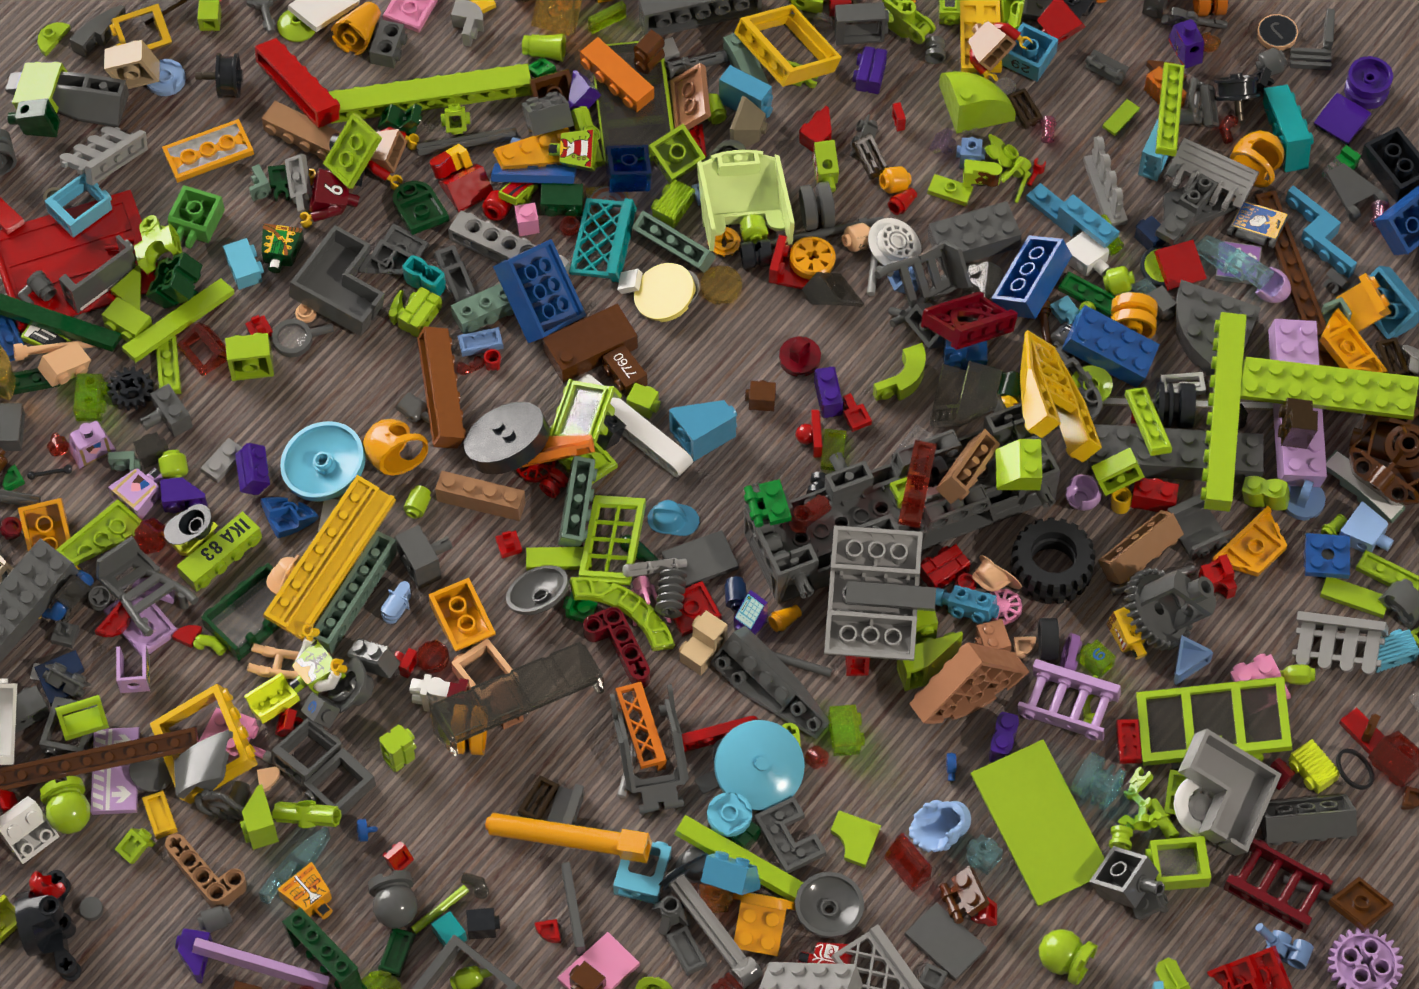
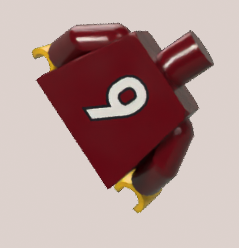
[299,168,360,228]

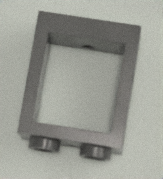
[834,2,889,45]
[39,696,97,757]
[271,717,342,788]
[304,748,376,816]

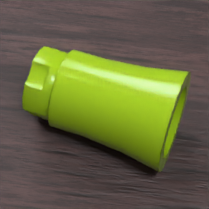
[522,34,566,62]

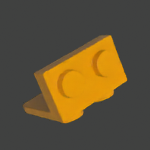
[1336,273,1391,332]

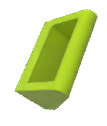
[55,695,109,741]

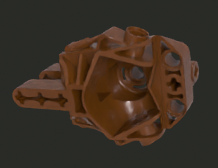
[1349,394,1419,506]

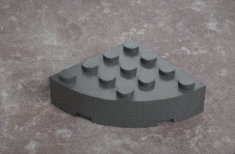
[1174,280,1261,377]

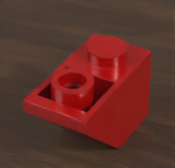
[799,106,832,152]

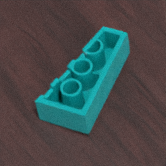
[1263,84,1314,172]

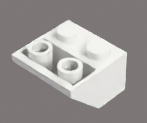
[0,796,60,864]

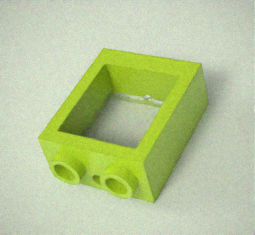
[1145,836,1211,891]

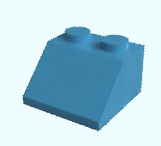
[701,851,761,895]

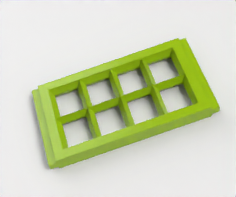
[579,495,646,585]

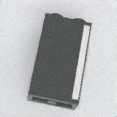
[59,235,137,313]

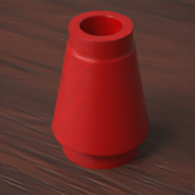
[888,187,917,215]

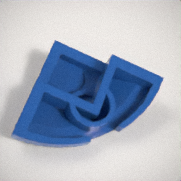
[260,497,319,538]

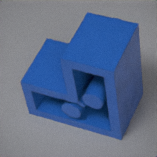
[943,339,987,373]

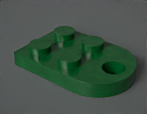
[393,181,450,235]

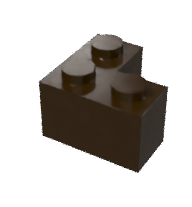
[1278,398,1318,449]

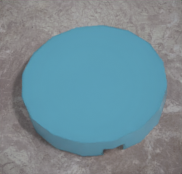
[707,792,752,837]

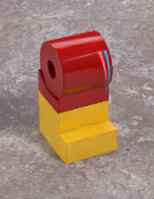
[430,144,473,179]

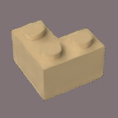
[679,610,728,675]

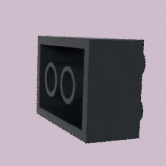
[1361,127,1419,202]

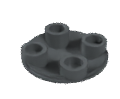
[129,757,172,792]

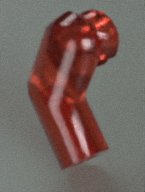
[1219,114,1238,144]

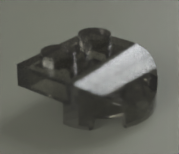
[962,261,1005,302]

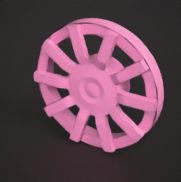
[990,589,1022,625]

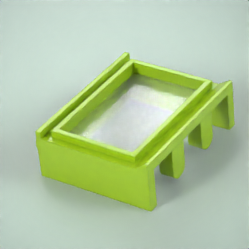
[549,379,622,453]

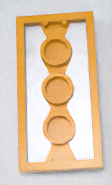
[162,119,254,183]

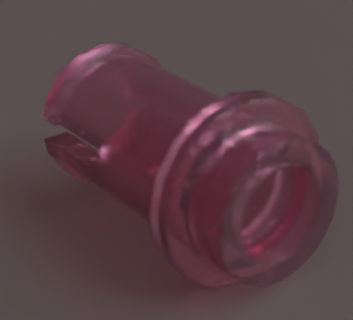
[1041,116,1057,144]

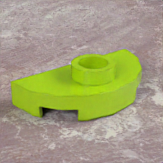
[37,22,71,56]

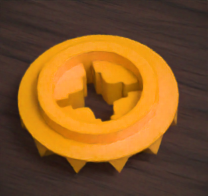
[707,227,741,257]

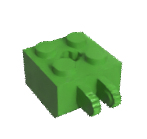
[168,185,225,249]

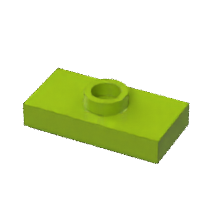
[927,174,974,206]

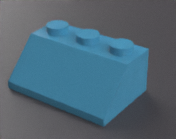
[1369,266,1419,339]

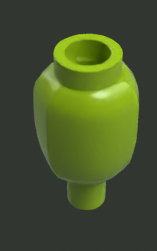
[1279,664,1315,685]
[450,966,493,989]

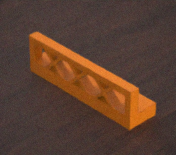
[616,682,667,771]

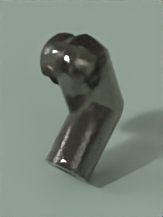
[461,872,489,899]

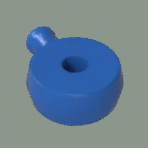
[946,753,957,781]

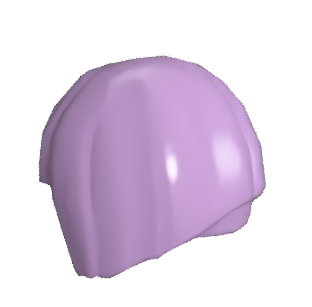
[1256,267,1291,303]
[1066,474,1102,511]

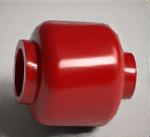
[482,190,513,221]

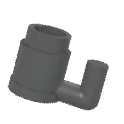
[18,270,57,304]

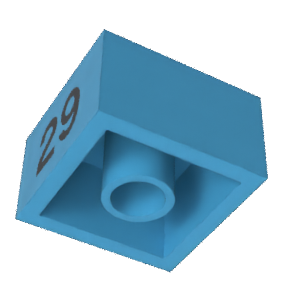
[1002,22,1058,82]

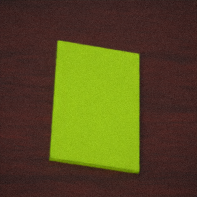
[970,739,1105,906]

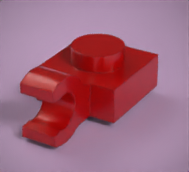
[843,393,872,432]

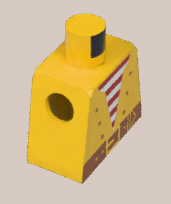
[1106,607,1147,660]

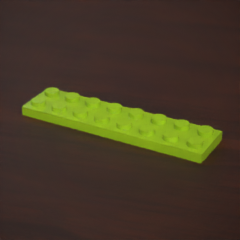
[1240,357,1419,420]

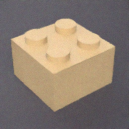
[104,40,160,89]

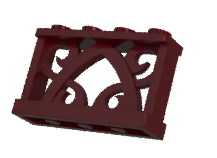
[921,291,1018,350]

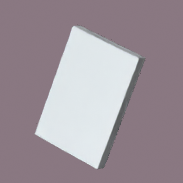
[288,0,360,32]

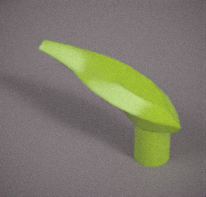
[389,290,404,325]

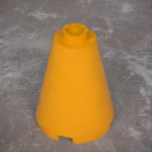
[331,2,381,55]

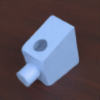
[1339,502,1394,553]

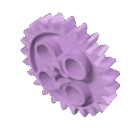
[1327,928,1404,989]

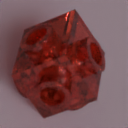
[134,518,166,554]

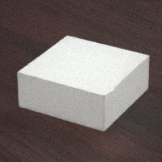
[617,269,643,294]

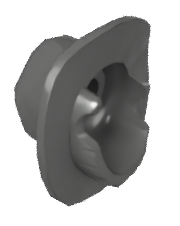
[328,657,374,713]

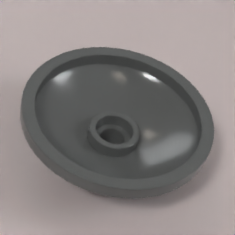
[506,565,569,615]
[795,872,864,938]

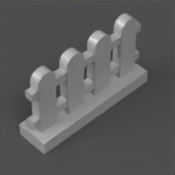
[59,126,148,186]
[1083,136,1128,227]
[1292,611,1389,676]

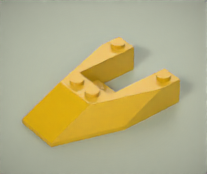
[1020,330,1102,462]

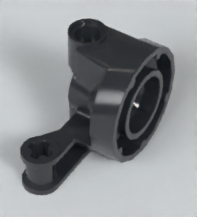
[14,870,82,982]

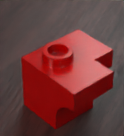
[1198,554,1237,599]

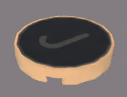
[1257,14,1298,51]

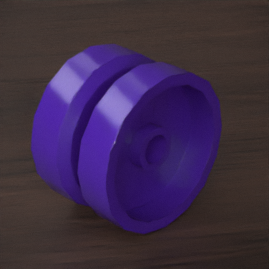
[1344,56,1393,109]

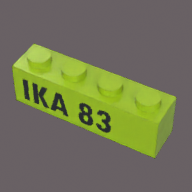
[177,511,262,592]

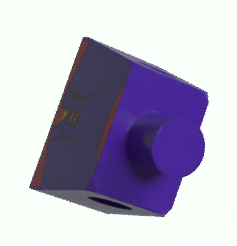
[1168,19,1204,69]

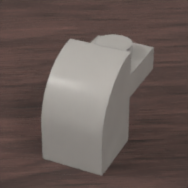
[451,0,484,47]

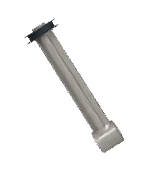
[659,864,763,989]

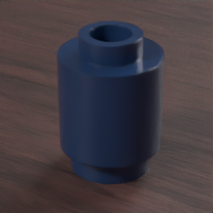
[724,577,747,611]

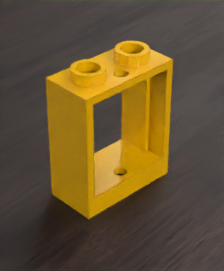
[109,4,172,51]

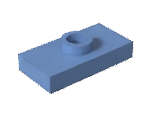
[458,327,504,357]

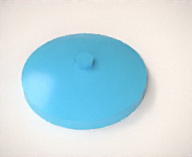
[280,421,366,501]
[714,720,805,811]

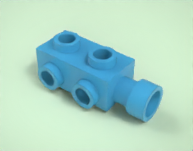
[935,585,1000,624]

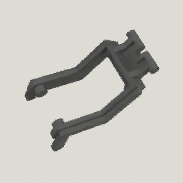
[610,684,689,814]

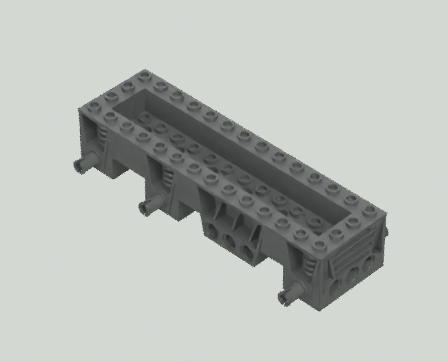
[744,394,1060,604]

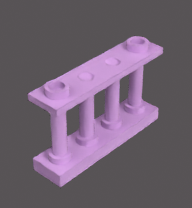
[1018,659,1121,741]

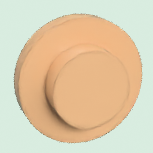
[295,304,317,323]

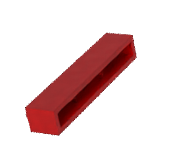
[255,38,341,128]

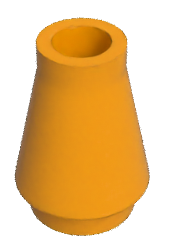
[768,605,802,632]

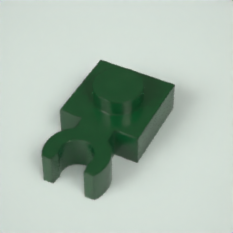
[268,165,290,202]

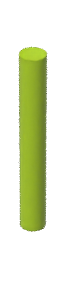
[410,885,469,934]

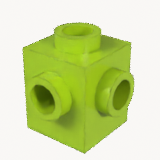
[441,104,470,135]

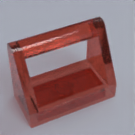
[178,322,227,376]
[885,833,932,892]

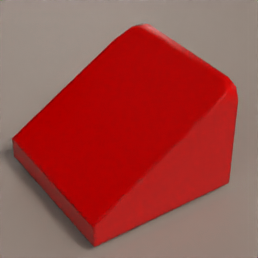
[0,789,18,813]

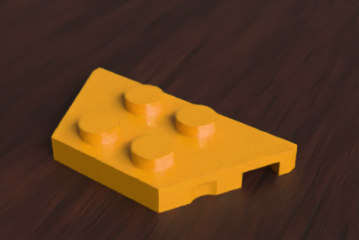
[1319,308,1388,373]
[1211,506,1287,577]

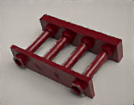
[1223,839,1333,933]

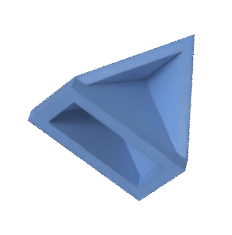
[1173,635,1213,685]

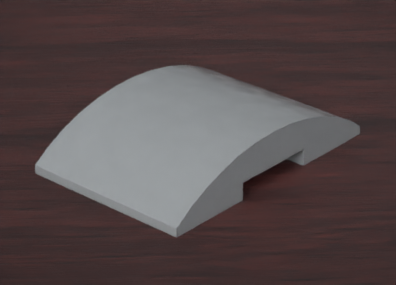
[824,525,923,661]

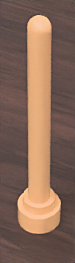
[13,341,96,361]

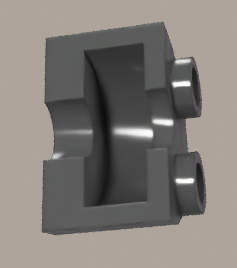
[1378,579,1419,629]

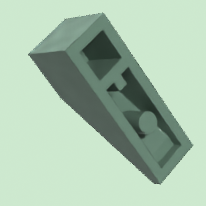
[723,33,769,85]

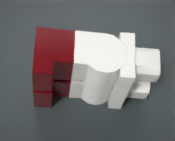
[409,674,473,715]

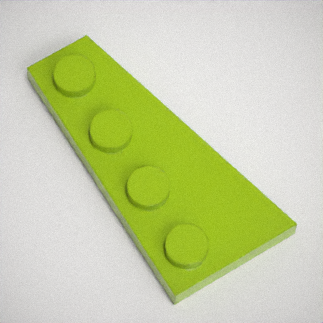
[56,499,149,566]

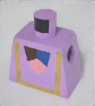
[70,421,116,469]
[108,468,162,520]

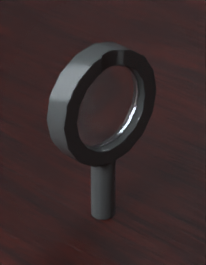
[272,319,334,357]

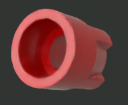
[484,349,501,371]

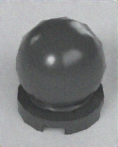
[368,870,418,929]

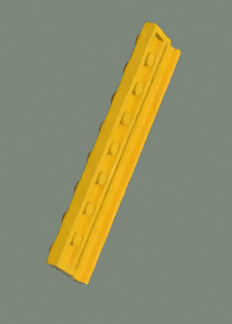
[263,475,396,641]

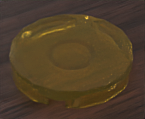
[701,266,742,305]

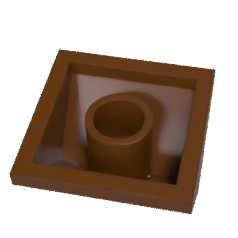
[529,69,572,101]

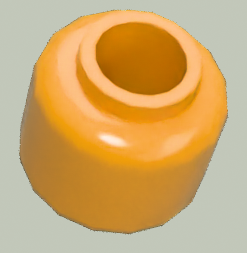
[879,166,912,194]

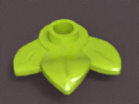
[985,134,1019,168]

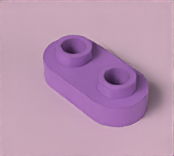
[1059,633,1082,671]

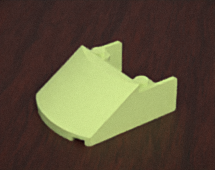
[697,150,795,251]

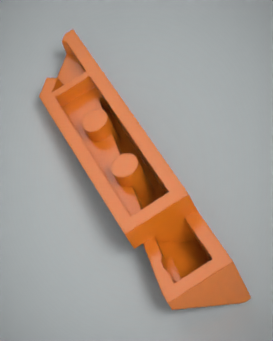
[520,435,595,468]

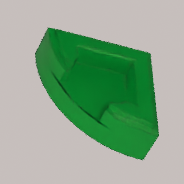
[3,464,25,491]

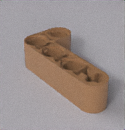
[165,833,247,908]

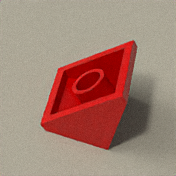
[438,163,493,213]

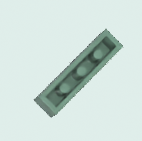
[632,211,716,274]

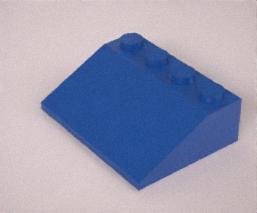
[493,239,586,343]

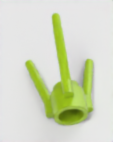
[1001,156,1031,203]

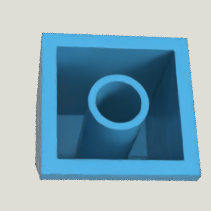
[669,400,737,462]

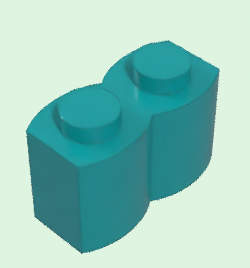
[402,255,446,296]

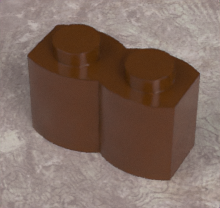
[634,29,665,75]

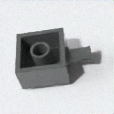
[1089,846,1165,908]

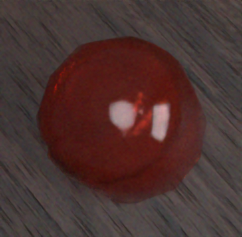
[416,640,450,673]

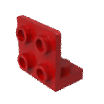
[769,235,816,291]

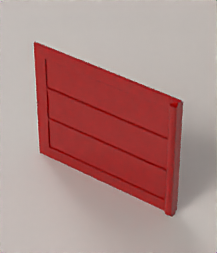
[0,189,158,333]

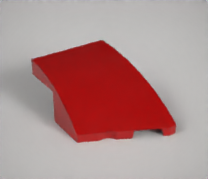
[1207,946,1293,989]

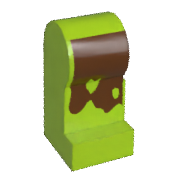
[963,159,1003,187]

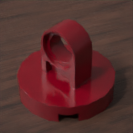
[779,336,821,377]

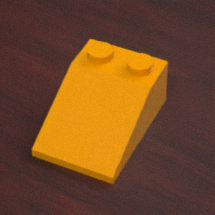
[18,498,71,552]
[428,578,496,652]

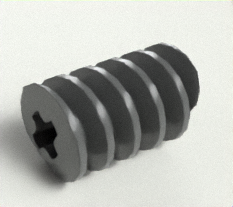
[655,568,687,618]

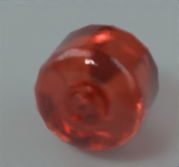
[805,745,829,769]

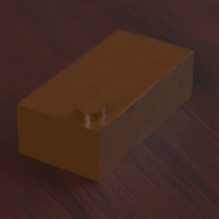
[542,303,638,383]

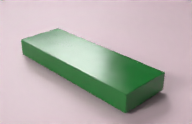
[1058,272,1116,318]

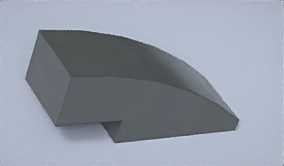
[70,5,126,58]
[434,245,476,303]

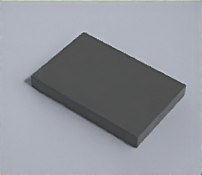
[662,530,739,588]
[905,902,987,981]

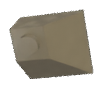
[730,96,768,148]

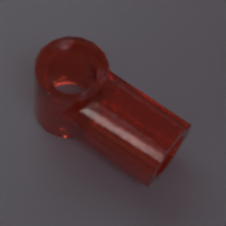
[789,495,832,533]

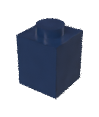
[1134,215,1166,250]

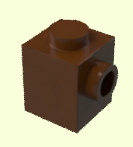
[745,380,776,411]
[569,960,606,989]

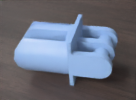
[381,581,411,624]

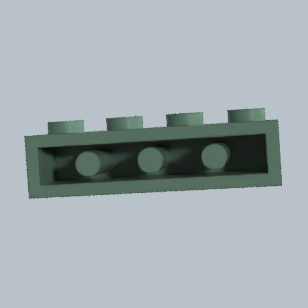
[451,283,514,334]
[558,456,597,547]

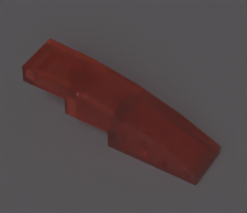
[898,440,937,528]

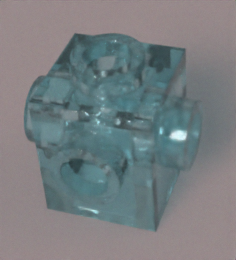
[966,834,1003,875]

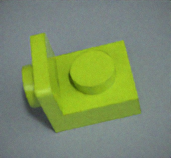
[115,828,156,864]

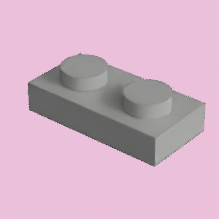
[201,438,242,483]

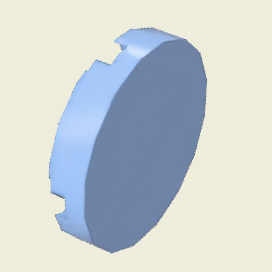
[147,59,186,96]

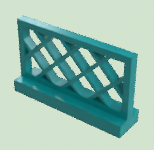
[569,198,637,283]

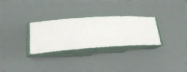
[1326,450,1405,523]

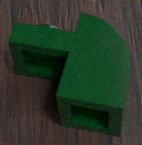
[377,103,422,136]

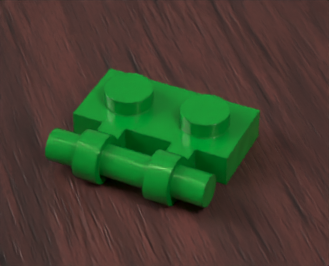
[744,479,792,528]

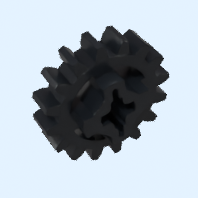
[107,366,154,411]

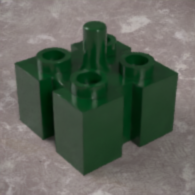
[146,252,203,309]

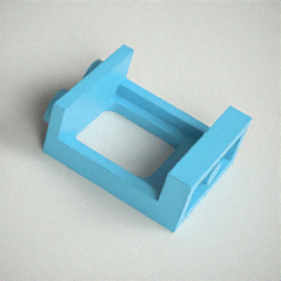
[613,841,672,904]

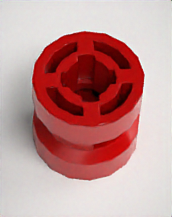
[539,468,568,499]

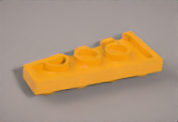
[493,127,570,170]

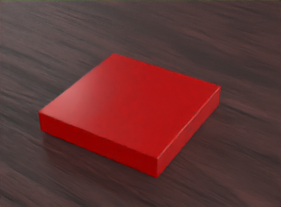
[1154,240,1207,291]
[672,581,722,637]

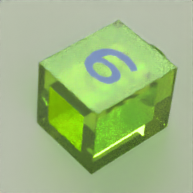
[1080,639,1116,679]

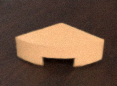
[1013,637,1036,659]
[257,766,280,792]

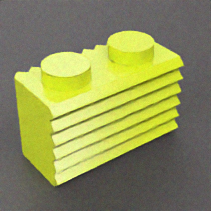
[1288,739,1340,794]

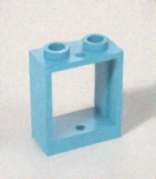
[1138,119,1169,181]
[45,173,112,237]

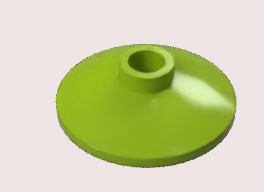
[277,10,315,42]
[1072,365,1113,402]

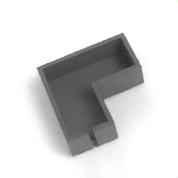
[289,225,385,336]

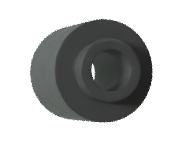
[197,905,233,933]

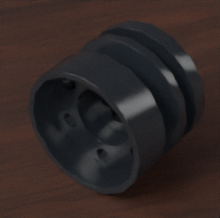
[1153,382,1196,428]

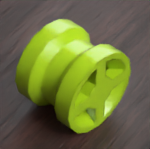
[1109,825,1133,850]

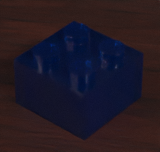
[605,145,652,193]

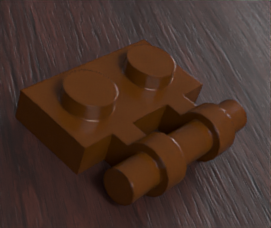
[939,866,990,924]

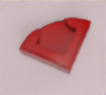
[172,625,202,648]
[534,919,561,943]

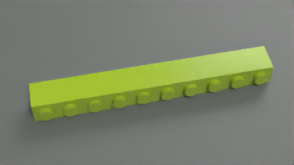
[329,64,531,124]
[1200,312,1247,512]

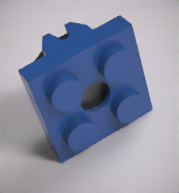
[1303,533,1350,579]

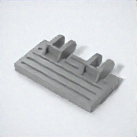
[1166,138,1259,212]

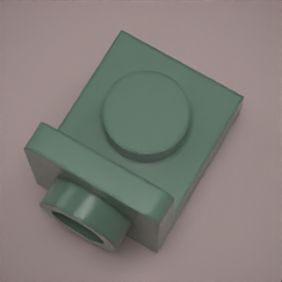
[249,164,272,201]
[108,451,141,472]

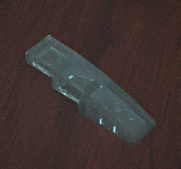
[1195,235,1274,289]
[259,827,331,905]

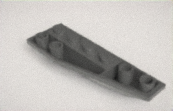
[5,72,129,127]
[709,626,830,739]

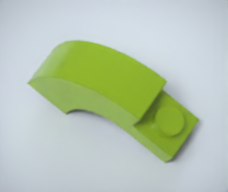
[873,343,926,401]

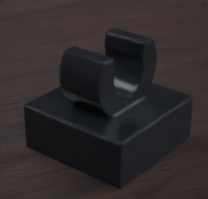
[1253,67,1275,94]

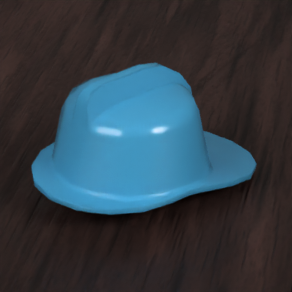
[648,500,700,536]

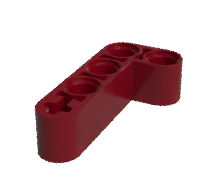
[583,607,650,688]

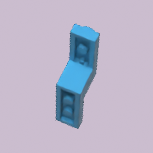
[1026,183,1120,248]
[1285,185,1357,278]

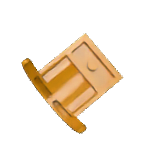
[732,893,796,957]

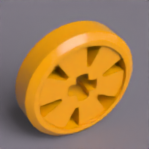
[789,236,836,280]

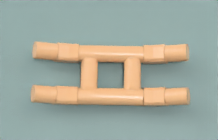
[247,643,330,680]

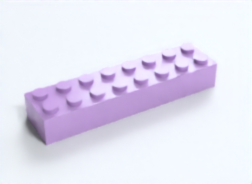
[1268,319,1327,487]

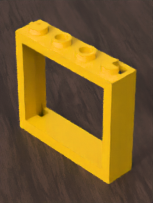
[734,4,842,87]
[150,684,258,804]

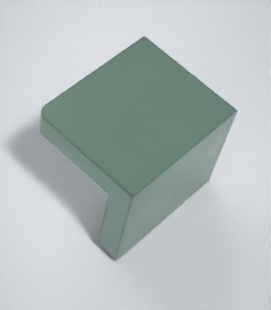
[1321,297,1352,325]

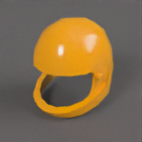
[1230,130,1284,188]
[363,419,428,476]

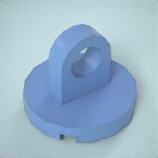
[1285,479,1326,521]

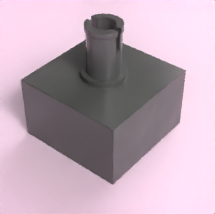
[395,525,453,590]

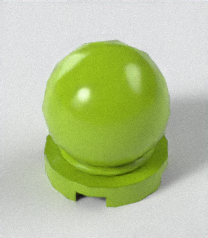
[40,776,91,834]
[1039,929,1098,986]

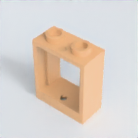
[451,638,520,708]

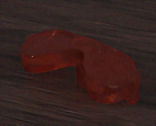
[457,356,485,375]

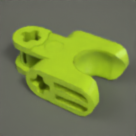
[882,0,936,44]
[134,215,182,275]

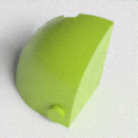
[939,71,1016,134]

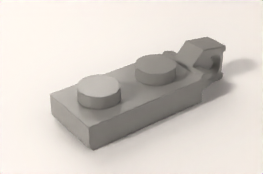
[285,154,312,213]

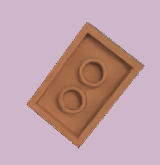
[670,63,711,130]

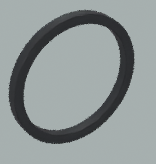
[1336,749,1374,790]

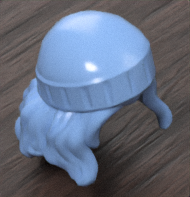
[909,800,971,853]

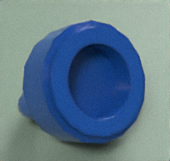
[356,819,378,842]

